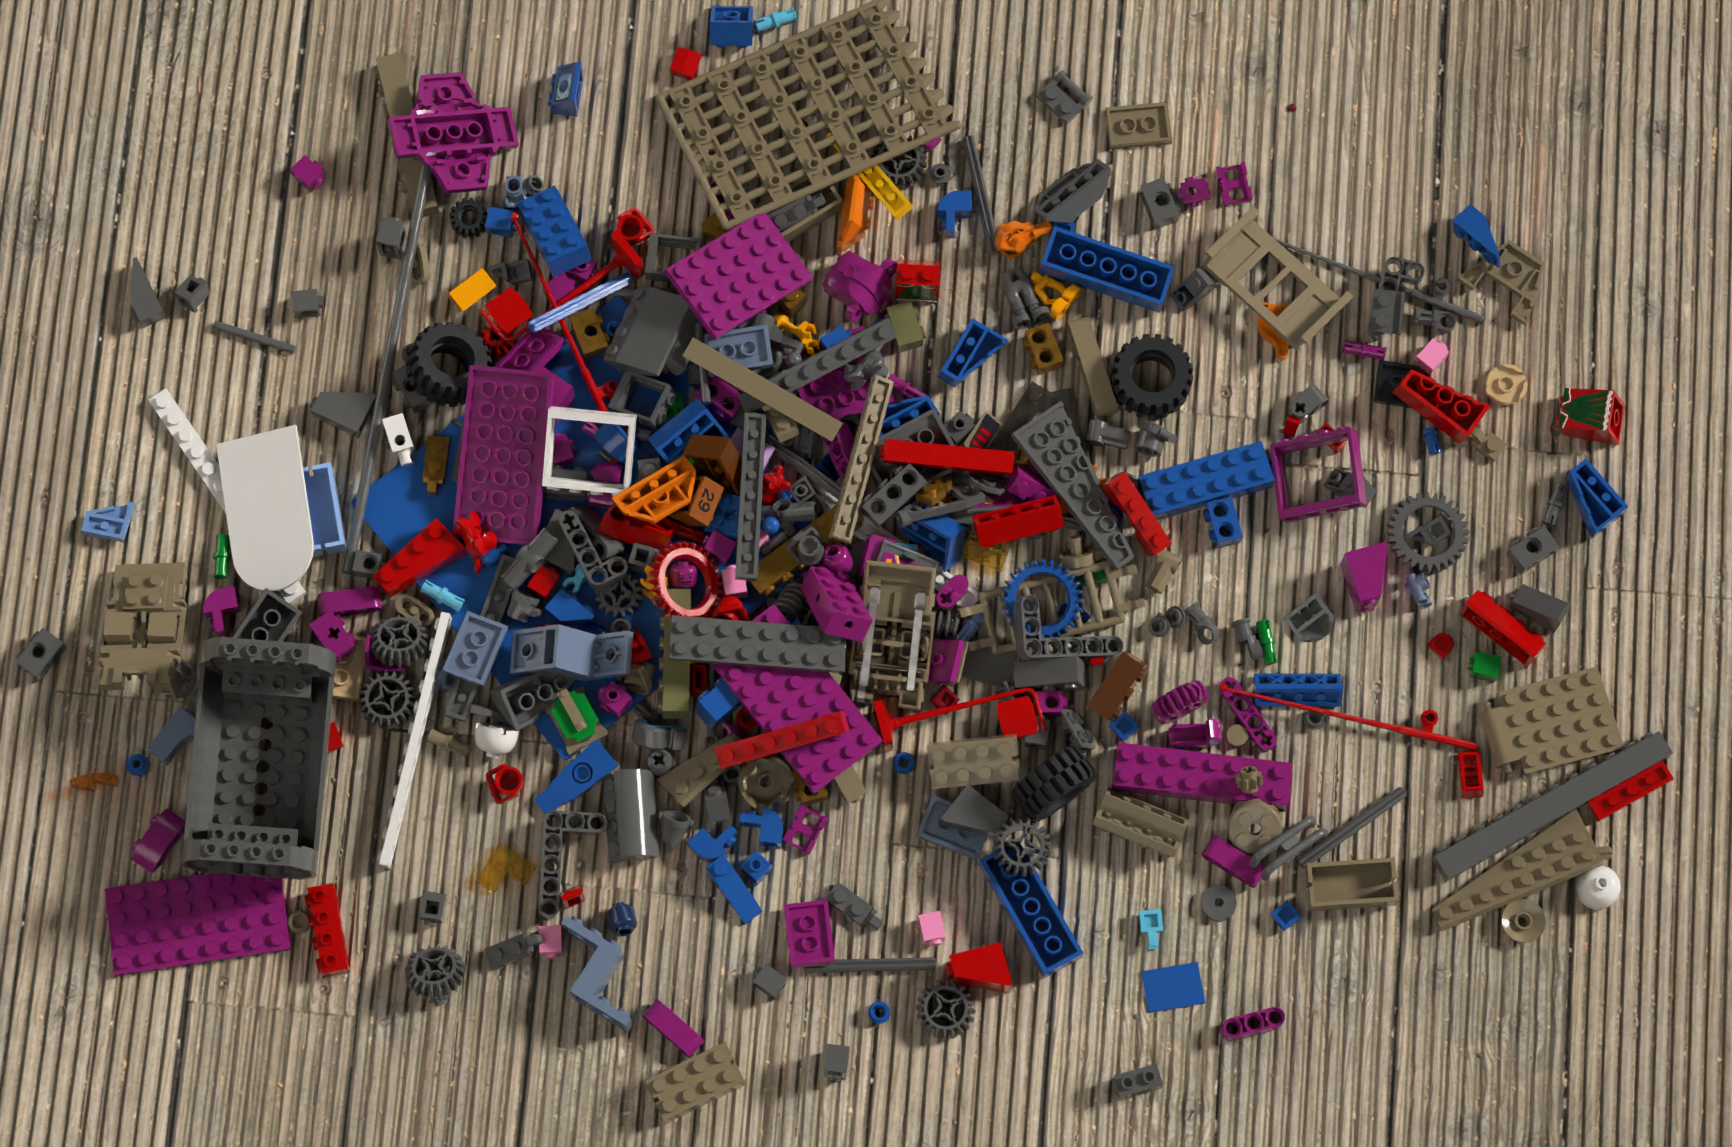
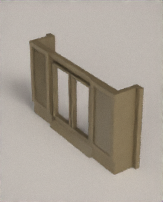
[1202,206,1354,351]

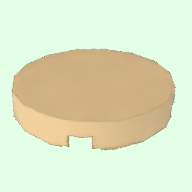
[1484,364,1528,406]

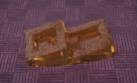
[70,773,120,792]

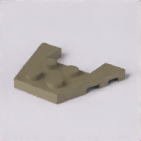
[1457,240,1545,326]

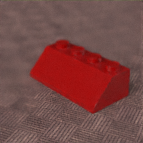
[1459,590,1546,668]

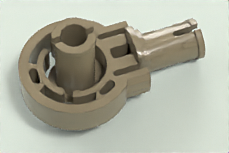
[1059,535,1104,570]

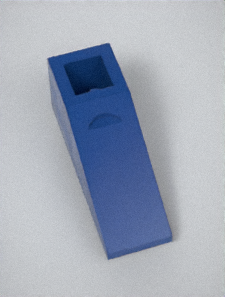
[1452,204,1501,268]

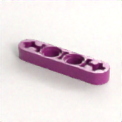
[1219,677,1276,752]

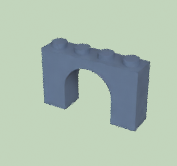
[147,707,196,765]

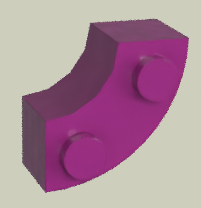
[131,809,186,873]

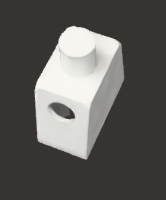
[382,413,415,467]

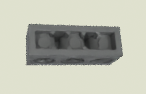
[860,463,927,528]

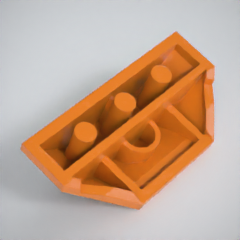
[837,174,875,254]
[612,456,697,523]

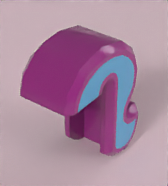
[1168,718,1222,749]

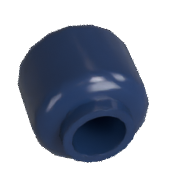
[606,902,637,937]

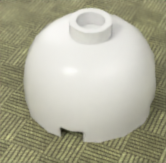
[474,722,519,758]
[1576,865,1621,910]

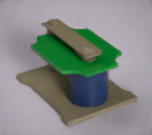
[545,686,609,755]

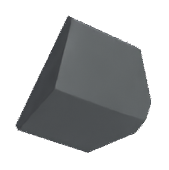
[1284,592,1335,641]

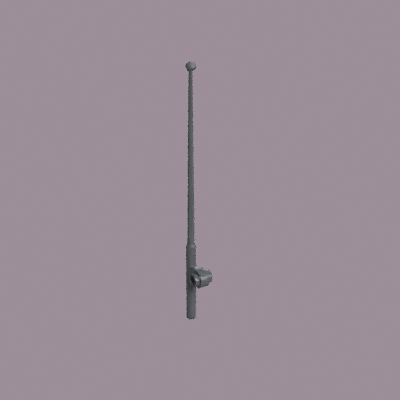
[1274,238,1485,324]

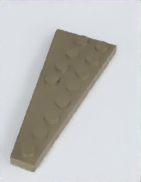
[1432,809,1604,931]

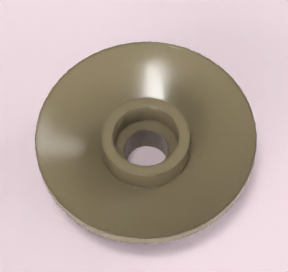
[1501,899,1546,943]

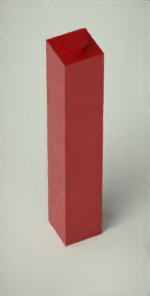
[879,439,1014,476]

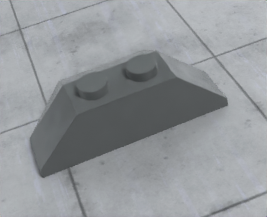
[1034,159,1112,223]

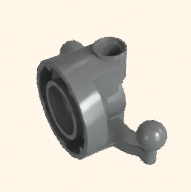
[706,312,804,379]

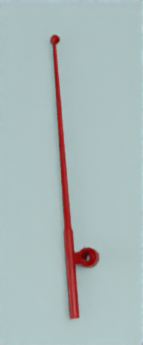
[510,212,618,424]
[1219,683,1478,751]

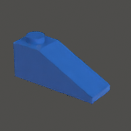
[705,855,763,924]

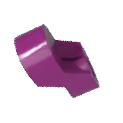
[936,575,969,611]

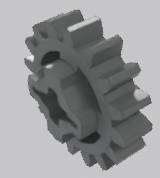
[595,574,642,619]

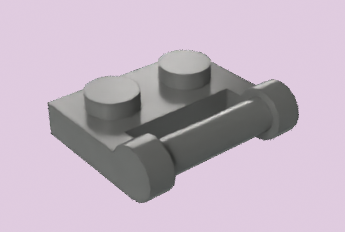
[1037,70,1093,125]

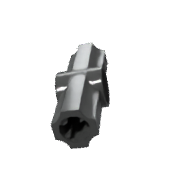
[761,499,818,528]
[501,528,559,590]

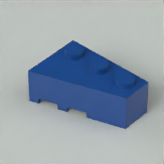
[937,318,1008,388]
[862,395,939,437]
[648,398,729,464]
[1566,458,1629,539]
[896,498,966,572]

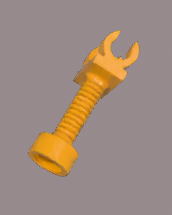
[773,312,820,355]

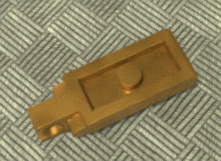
[423,436,450,496]

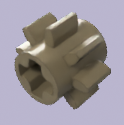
[1236,766,1263,793]

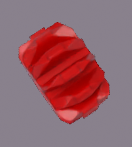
[478,321,513,358]

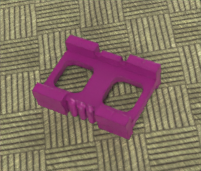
[1216,162,1253,206]
[783,804,828,855]

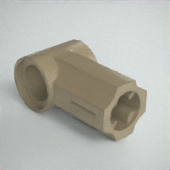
[1145,549,1183,595]

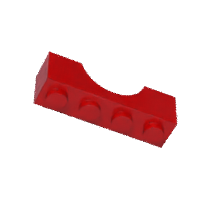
[1101,472,1172,556]

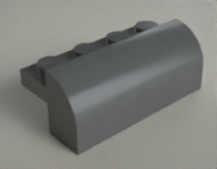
[603,769,659,863]

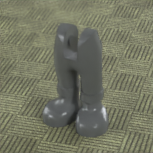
[1001,267,1050,329]

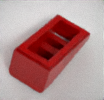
[1457,751,1484,799]
[560,886,585,909]

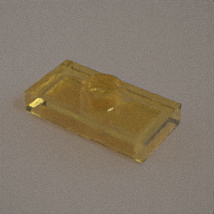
[961,536,1009,572]

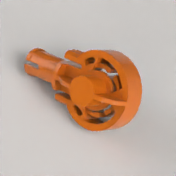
[995,220,1053,258]

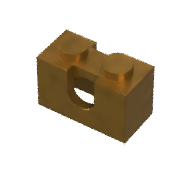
[569,308,611,361]

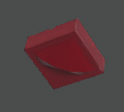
[929,685,960,716]

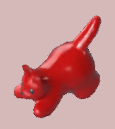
[761,464,791,505]
[452,511,497,574]

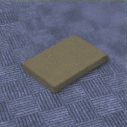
[1105,102,1172,149]

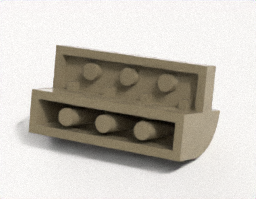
[1092,787,1189,858]

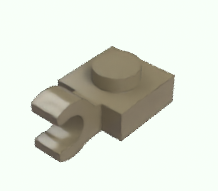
[1469,427,1507,462]

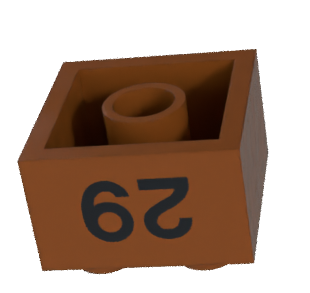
[668,476,724,526]

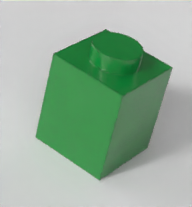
[1467,651,1502,682]

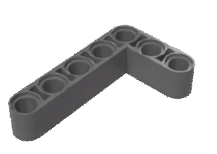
[1013,595,1124,661]
[538,811,607,921]

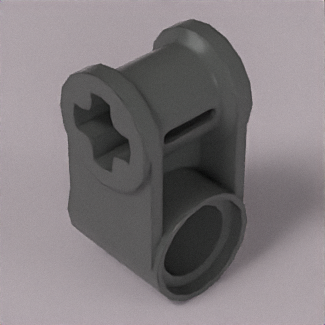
[1288,384,1329,424]

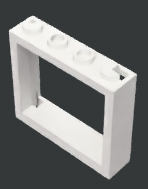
[542,406,637,496]

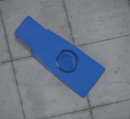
[534,740,618,814]

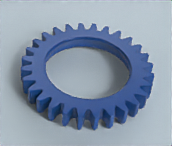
[1000,559,1084,638]

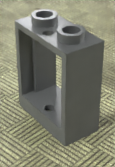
[645,233,703,282]
[608,370,676,430]

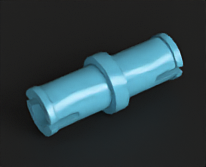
[753,7,797,32]
[420,580,465,612]

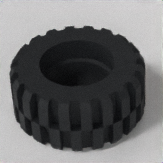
[405,322,492,407]
[1110,334,1193,419]
[1011,746,1097,823]

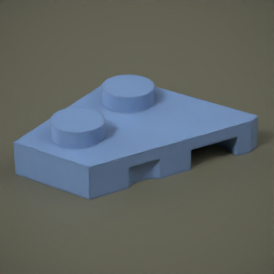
[81,502,135,543]

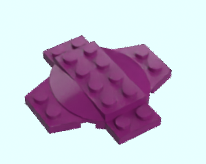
[387,72,519,194]

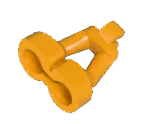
[1031,272,1082,321]

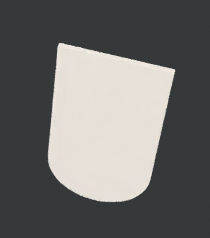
[216,425,314,591]

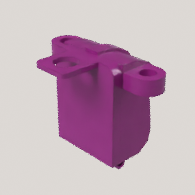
[822,251,897,322]

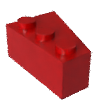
[597,503,679,551]

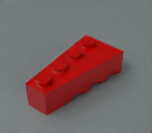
[1392,369,1491,444]
[372,518,468,598]

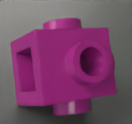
[1178,176,1211,208]
[598,681,633,719]

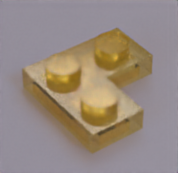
[476,843,537,893]

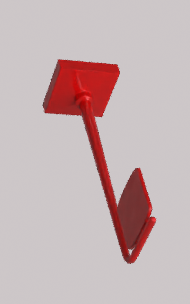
[479,230,644,341]
[873,688,1046,753]

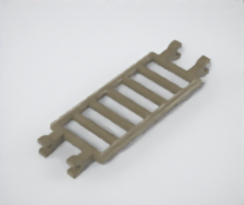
[958,560,1146,655]

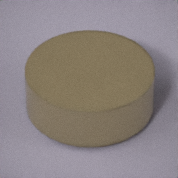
[1226,724,1248,747]
[288,911,310,934]

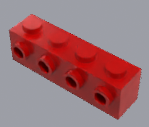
[972,495,1064,548]
[305,883,350,977]

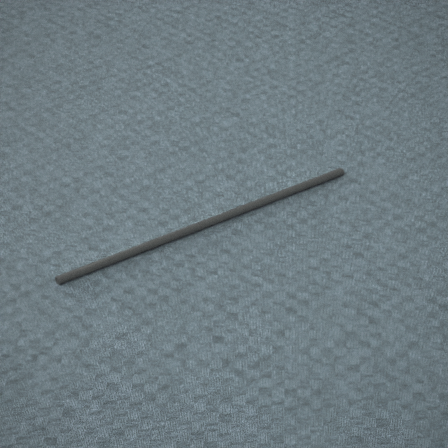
[342,164,431,575]

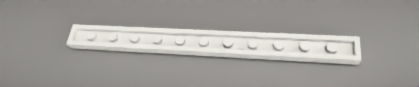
[148,388,307,604]
[377,612,452,869]

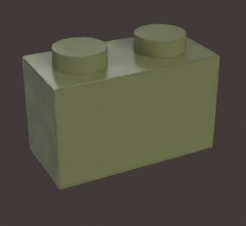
[886,301,926,353]

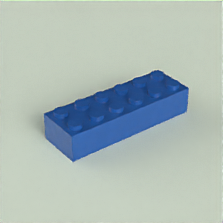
[1039,226,1175,313]
[1138,441,1275,521]
[694,619,802,730]
[979,844,1083,979]

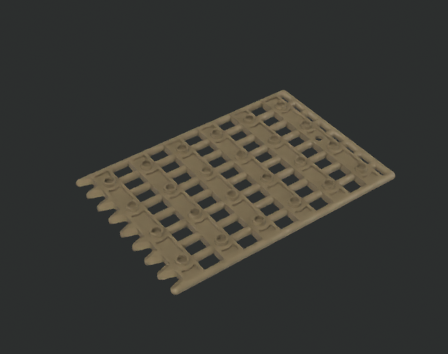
[655,0,962,230]

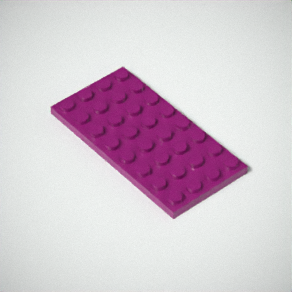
[452,365,555,545]
[710,604,883,794]
[105,873,291,976]

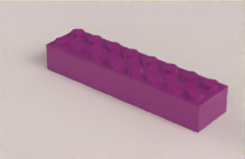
[1112,742,1292,811]

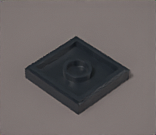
[1373,360,1421,409]

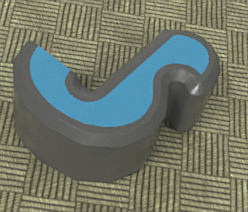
[631,718,687,751]

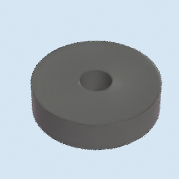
[1201,885,1237,922]

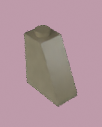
[832,766,867,803]

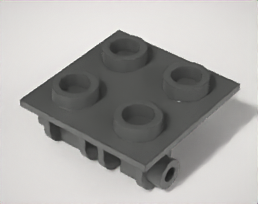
[1059,709,1095,754]

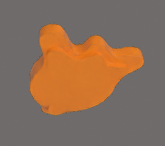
[1258,302,1289,360]

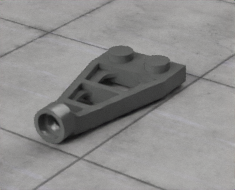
[895,476,986,528]

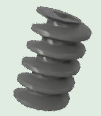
[773,580,807,623]
[921,607,960,639]

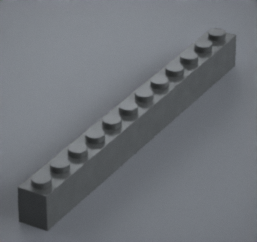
[1432,731,1673,883]

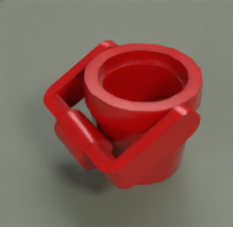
[616,208,655,246]
[710,595,749,621]
[485,763,523,804]

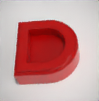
[1427,633,1454,660]

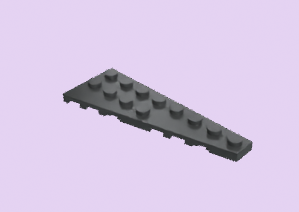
[1011,401,1134,571]

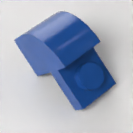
[937,191,972,238]
[594,423,641,462]
[739,807,783,848]
[687,825,738,863]

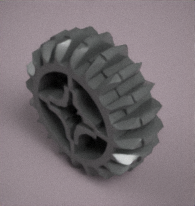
[871,135,927,190]
[370,614,429,668]
[358,671,417,729]
[992,817,1052,877]
[405,944,465,1001]
[916,979,976,1040]

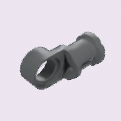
[1414,307,1456,333]
[1184,602,1219,645]
[1231,618,1263,661]

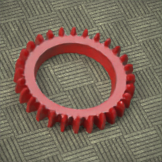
[648,542,724,620]

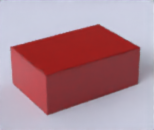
[1282,415,1301,437]
[1089,656,1104,667]

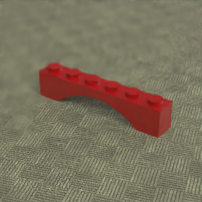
[714,711,850,769]

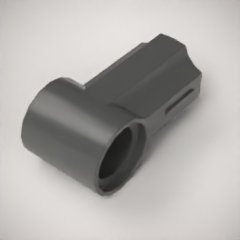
[1085,420,1130,450]

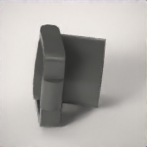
[1134,421,1177,457]

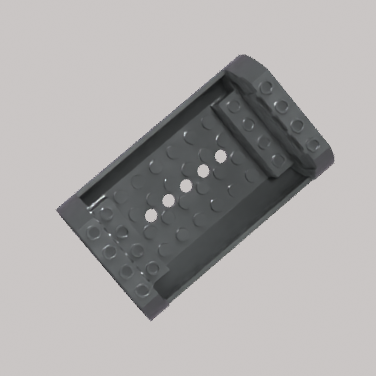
[181,637,336,880]

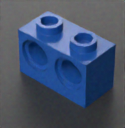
[1203,497,1243,548]

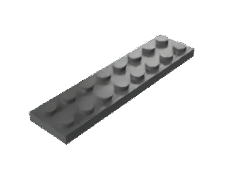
[669,615,846,673]

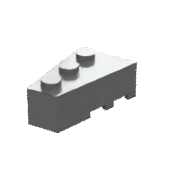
[1014,656,1089,695]

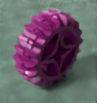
[1151,680,1209,724]

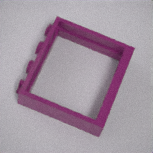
[1270,426,1367,523]

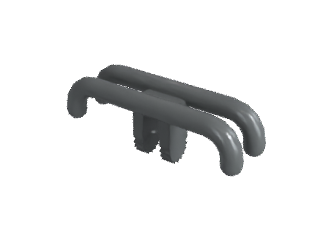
[1249,816,1328,881]

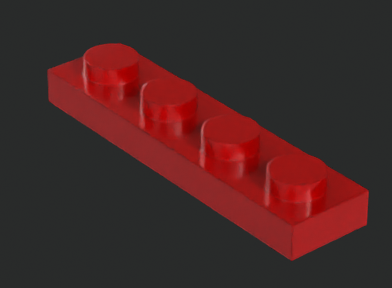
[1587,760,1674,822]

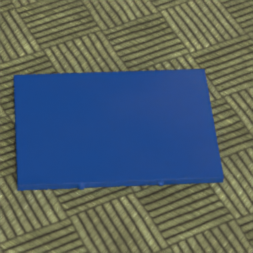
[1141,962,1205,1013]

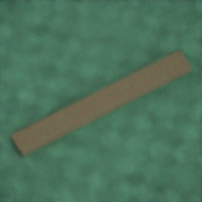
[682,338,843,442]
[829,374,894,544]

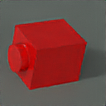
[527,565,561,602]

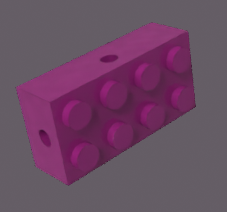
[800,566,873,642]

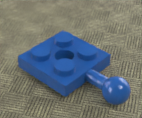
[704,492,780,540]

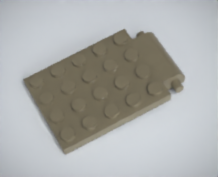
[1479,667,1624,776]

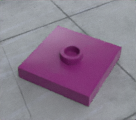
[923,640,965,683]

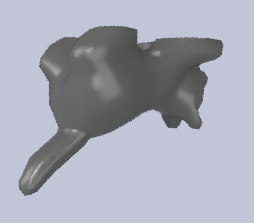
[844,344,889,391]

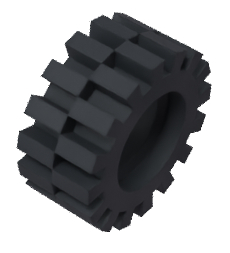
[450,197,488,239]

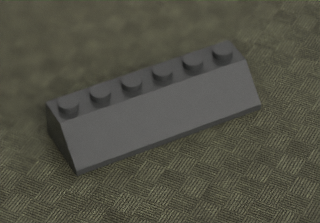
[190,588,302,702]

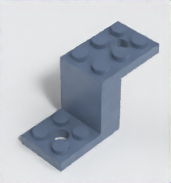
[510,624,633,681]
[561,916,633,1033]

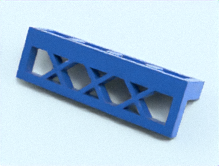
[1254,674,1343,707]

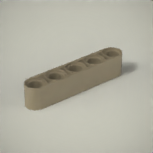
[1067,316,1118,418]

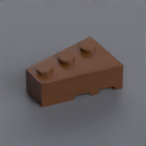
[683,434,742,496]
[1087,651,1149,721]

